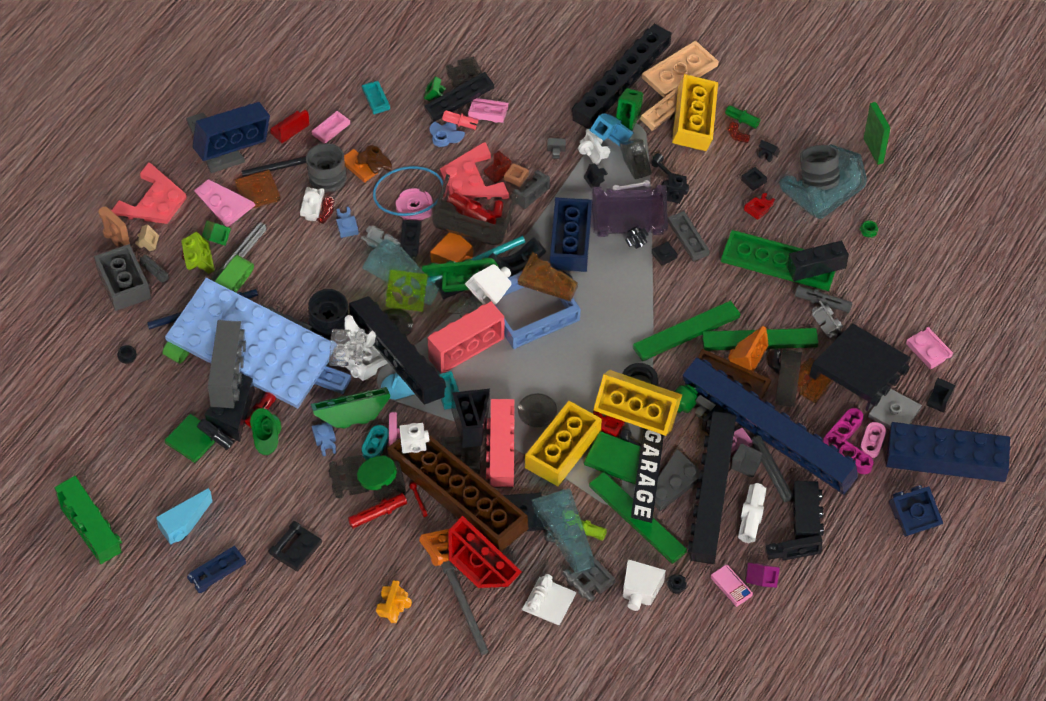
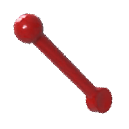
[409,482,428,517]

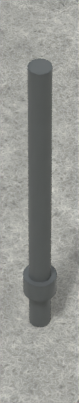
[440,551,489,655]

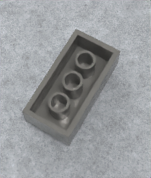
[208,320,246,408]

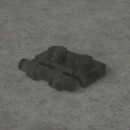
[446,56,482,89]
[328,455,369,499]

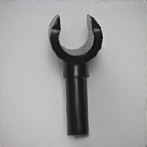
[651,153,671,175]
[619,429,641,447]

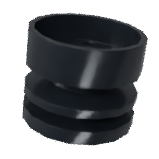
[308,289,348,340]

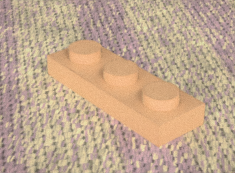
[640,88,678,131]

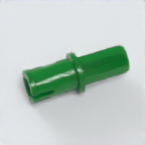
[725,105,761,129]

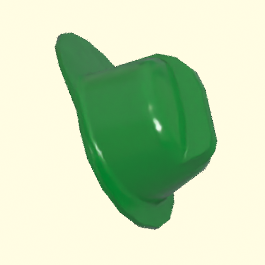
[250,408,282,455]

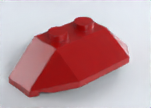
[448,515,522,588]

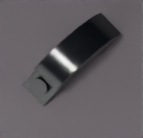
[487,237,547,278]

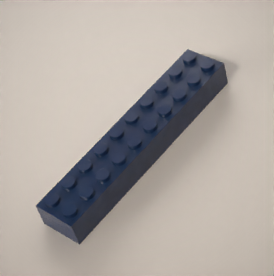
[682,357,858,495]

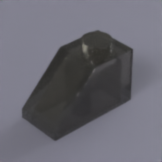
[620,139,652,180]

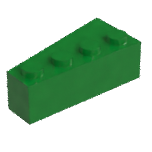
[54,476,122,564]

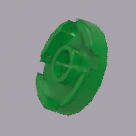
[357,456,397,490]

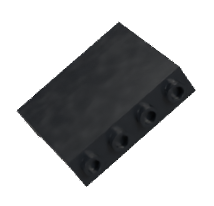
[809,323,911,411]

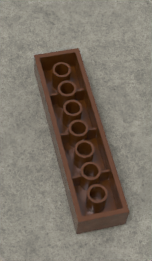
[388,435,529,552]

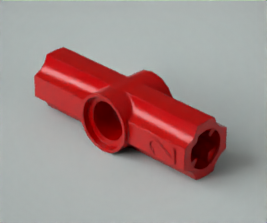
[447,192,496,230]

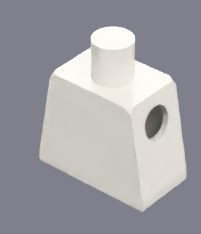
[465,264,512,305]
[623,559,666,611]

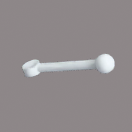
[613,180,650,193]

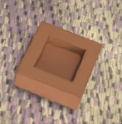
[504,163,529,187]

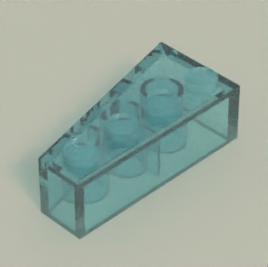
[532,488,595,573]

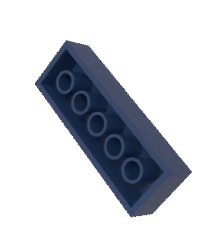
[886,422,1010,482]

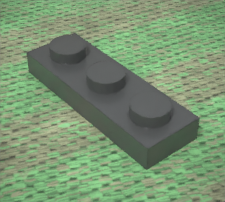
[667,211,710,261]

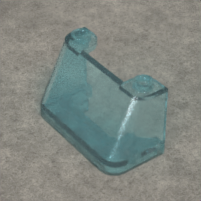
[779,144,867,219]

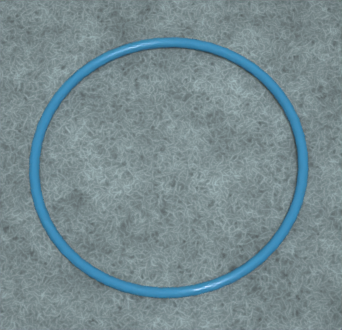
[373,166,445,216]

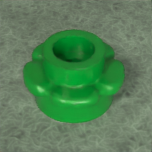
[860,221,878,238]

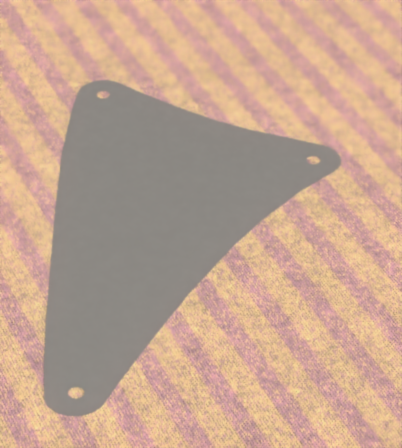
[377,123,654,505]

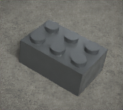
[94,244,151,311]

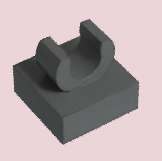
[547,138,566,159]
[695,395,716,420]

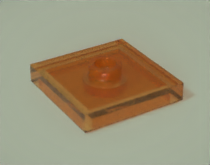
[235,170,281,209]

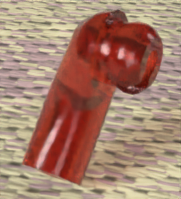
[317,196,335,224]

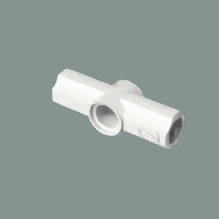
[738,483,766,543]

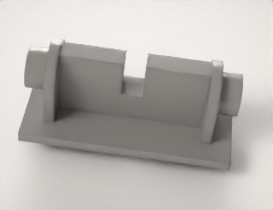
[361,225,400,256]
[812,300,843,340]

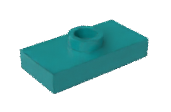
[362,81,390,115]
[438,371,459,410]

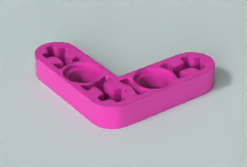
[823,408,874,474]

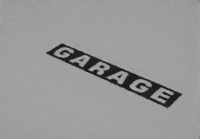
[631,428,664,523]

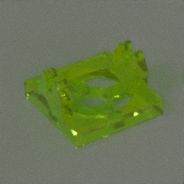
[386,270,428,312]

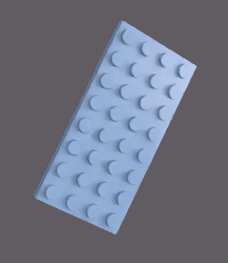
[165,278,338,409]

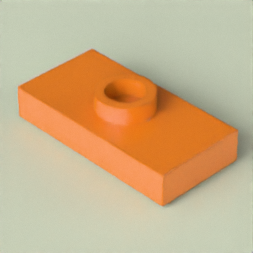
[344,149,378,183]

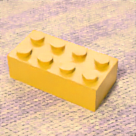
[672,74,718,151]
[593,370,682,436]
[525,401,602,487]

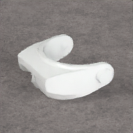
[344,315,376,348]

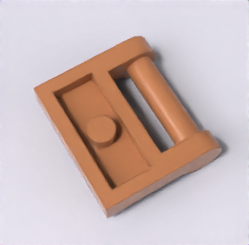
[98,207,130,247]

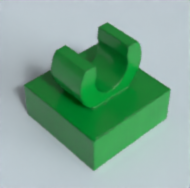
[424,76,446,101]

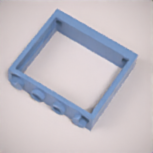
[495,261,581,349]

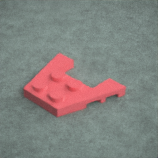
[440,142,509,200]
[111,162,187,224]

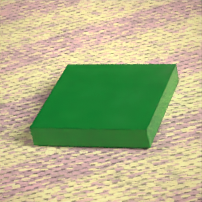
[165,414,215,463]

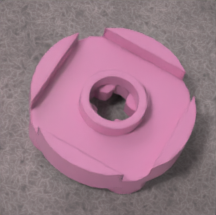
[396,188,433,221]

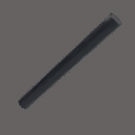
[241,156,306,178]

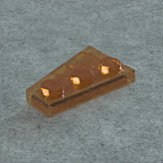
[518,252,578,301]

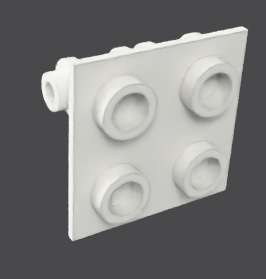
[522,574,577,625]

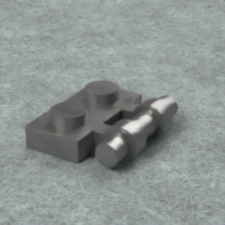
[563,552,616,602]

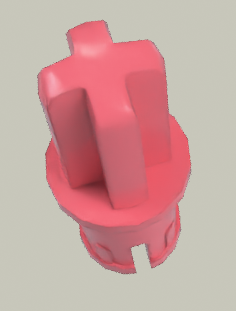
[442,110,479,130]

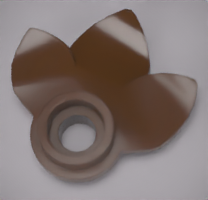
[357,145,392,174]

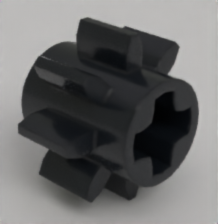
[625,226,649,249]

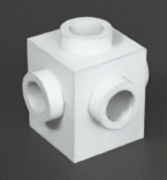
[399,423,429,453]

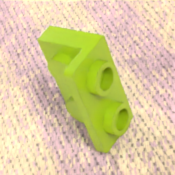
[181,232,215,274]

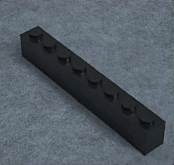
[349,296,446,405]
[688,412,736,564]

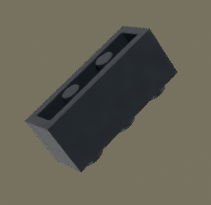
[787,240,849,281]
[792,481,824,540]

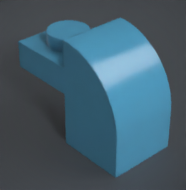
[589,114,634,148]

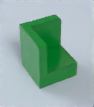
[202,220,231,246]

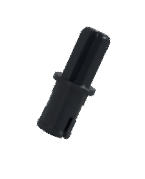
[197,418,234,451]

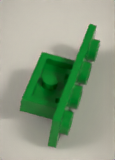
[422,258,499,292]

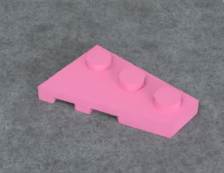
[194,179,255,227]

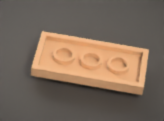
[642,41,719,98]

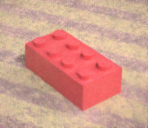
[428,301,504,374]

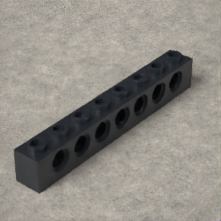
[572,23,672,129]

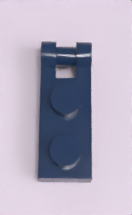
[187,545,246,593]

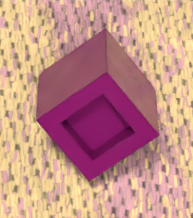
[746,562,780,588]

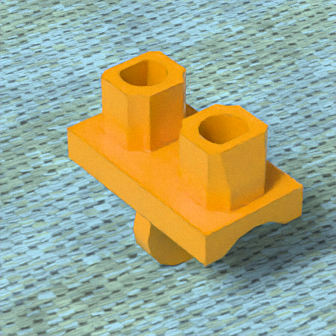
[376,580,412,623]

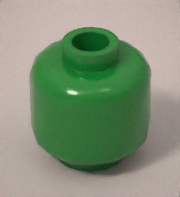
[674,384,698,413]

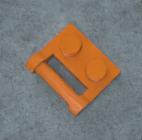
[419,529,449,566]

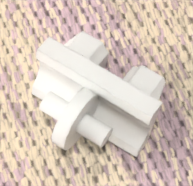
[578,129,610,165]
[300,187,324,221]

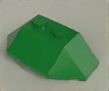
[310,387,390,428]

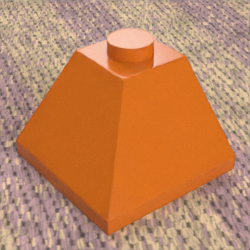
[728,326,769,372]

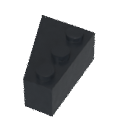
[205,374,255,442]
[451,388,490,448]

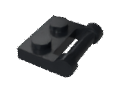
[268,521,322,572]

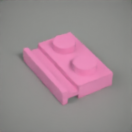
[468,98,508,123]
[906,327,953,370]

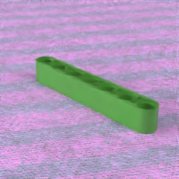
[163,255,254,364]

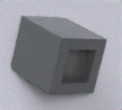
[731,444,762,477]

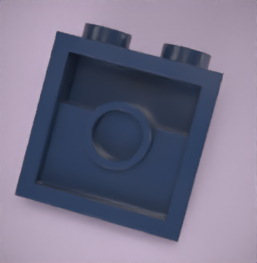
[889,485,944,537]

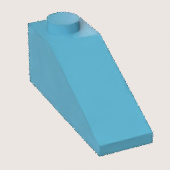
[156,488,212,545]

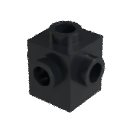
[661,173,689,204]

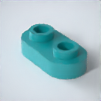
[362,425,389,460]

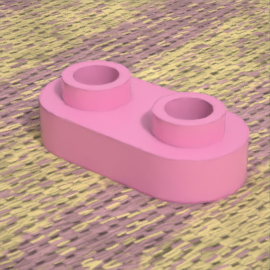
[860,422,886,458]

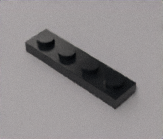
[424,72,495,122]

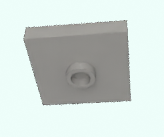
[868,389,922,429]

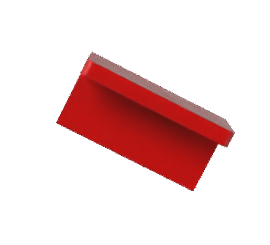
[270,110,310,143]

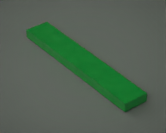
[633,301,741,362]
[702,328,818,351]
[589,472,687,564]

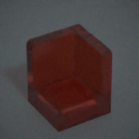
[484,151,511,184]

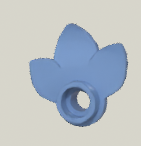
[430,122,465,147]

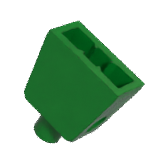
[616,88,643,131]

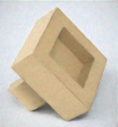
[135,224,159,251]

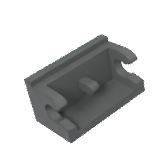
[510,170,550,209]

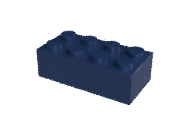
[192,102,270,161]
[550,197,592,272]

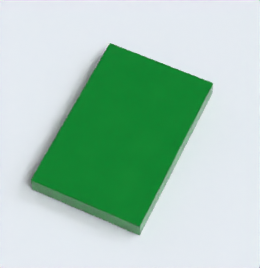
[863,102,891,165]
[584,431,641,484]

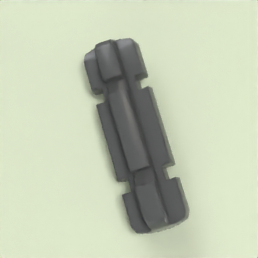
[139,254,169,283]

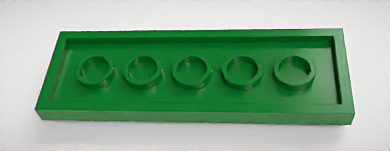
[721,230,836,291]

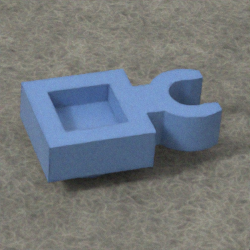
[336,207,359,238]
[311,422,336,456]

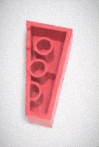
[486,399,514,487]

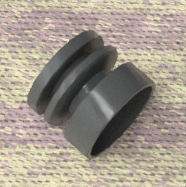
[306,143,347,193]
[800,145,840,191]

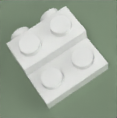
[336,342,388,381]

